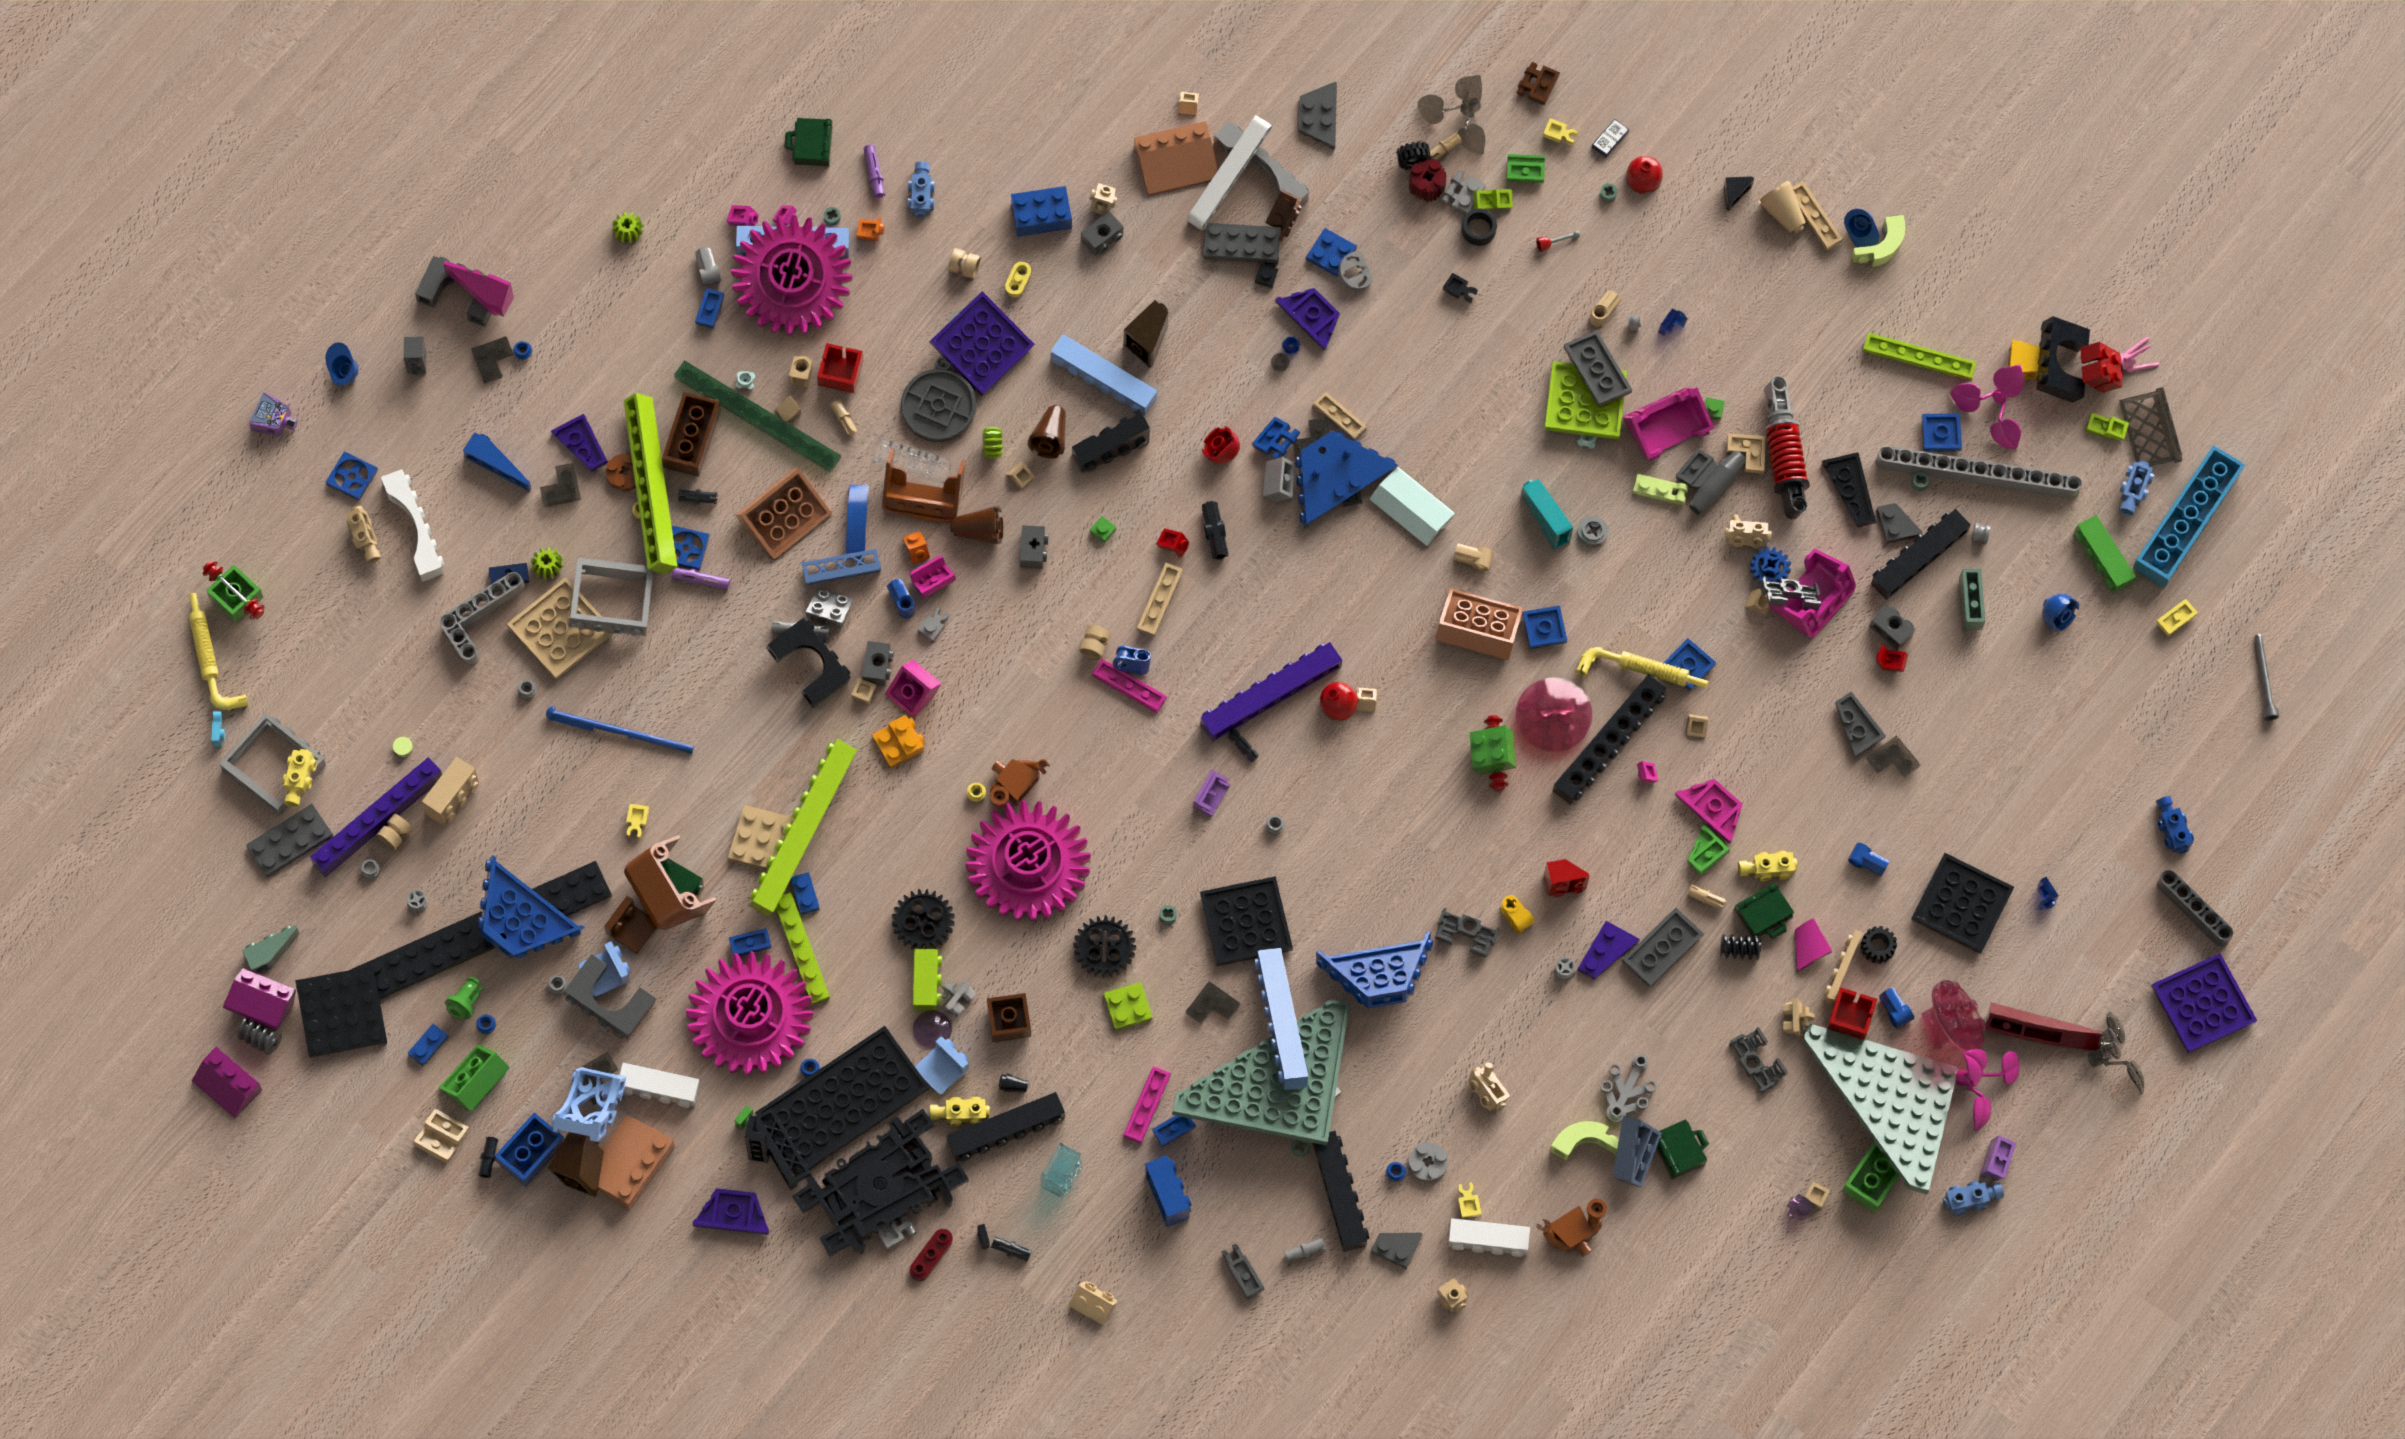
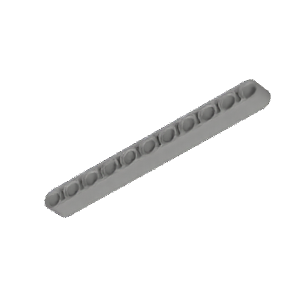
[1876,446,2082,498]

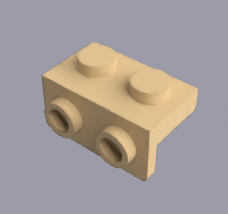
[1068,1282,1117,1325]

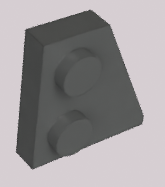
[1876,503,1922,544]
[1371,1232,1423,1269]

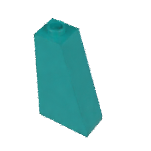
[1521,479,1573,550]

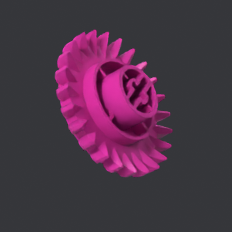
[731,214,853,335]
[965,800,1091,922]
[686,952,813,1076]

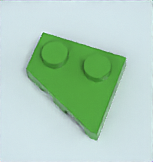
[1688,825,1730,875]

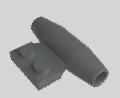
[1676,448,1746,515]

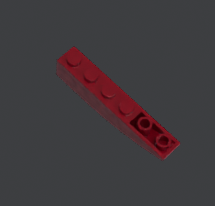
[1985,1002,2105,1051]

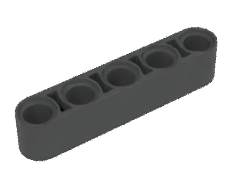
[2157,870,2233,947]

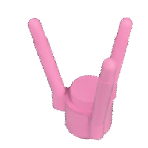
[2121,337,2159,373]

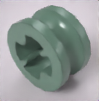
[1600,183,1617,202]
[824,207,841,225]
[1911,472,1929,491]
[1159,905,1177,925]
[1292,1139,1309,1157]

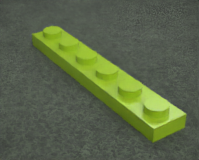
[1863,332,1977,381]
[776,892,830,1005]

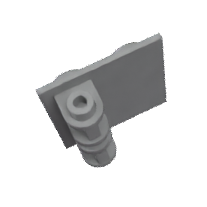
[806,588,854,628]

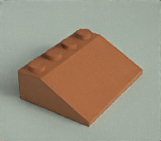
[1134,121,1218,196]
[735,468,832,560]
[1435,588,1523,660]
[598,1115,675,1211]

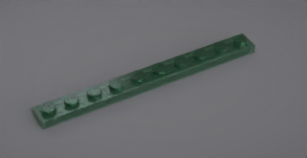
[674,360,841,473]

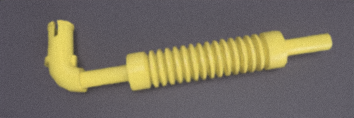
[188,593,248,711]
[1575,647,1709,688]

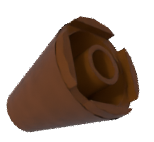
[1028,405,1066,459]
[950,506,1004,544]

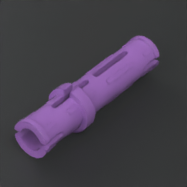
[863,144,886,199]
[672,568,730,590]

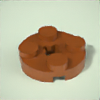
[606,453,636,491]

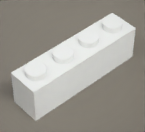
[620,1063,700,1108]
[1448,1218,1530,1257]

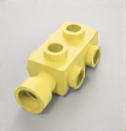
[283,749,317,808]
[1738,851,1797,882]
[930,1097,990,1127]

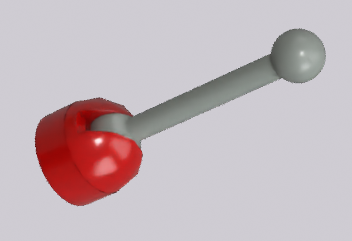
[1536,231,1580,252]

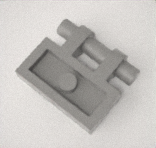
[1441,170,1486,215]
[877,1216,916,1250]

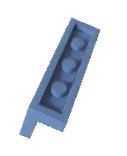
[802,549,881,585]

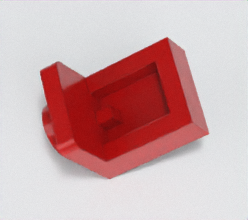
[1876,645,1908,672]

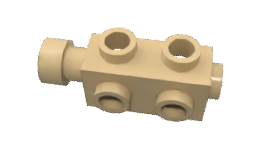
[346,506,381,563]

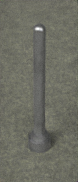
[2255,634,2279,721]

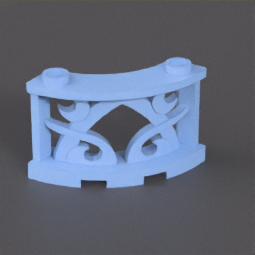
[552,1067,627,1142]

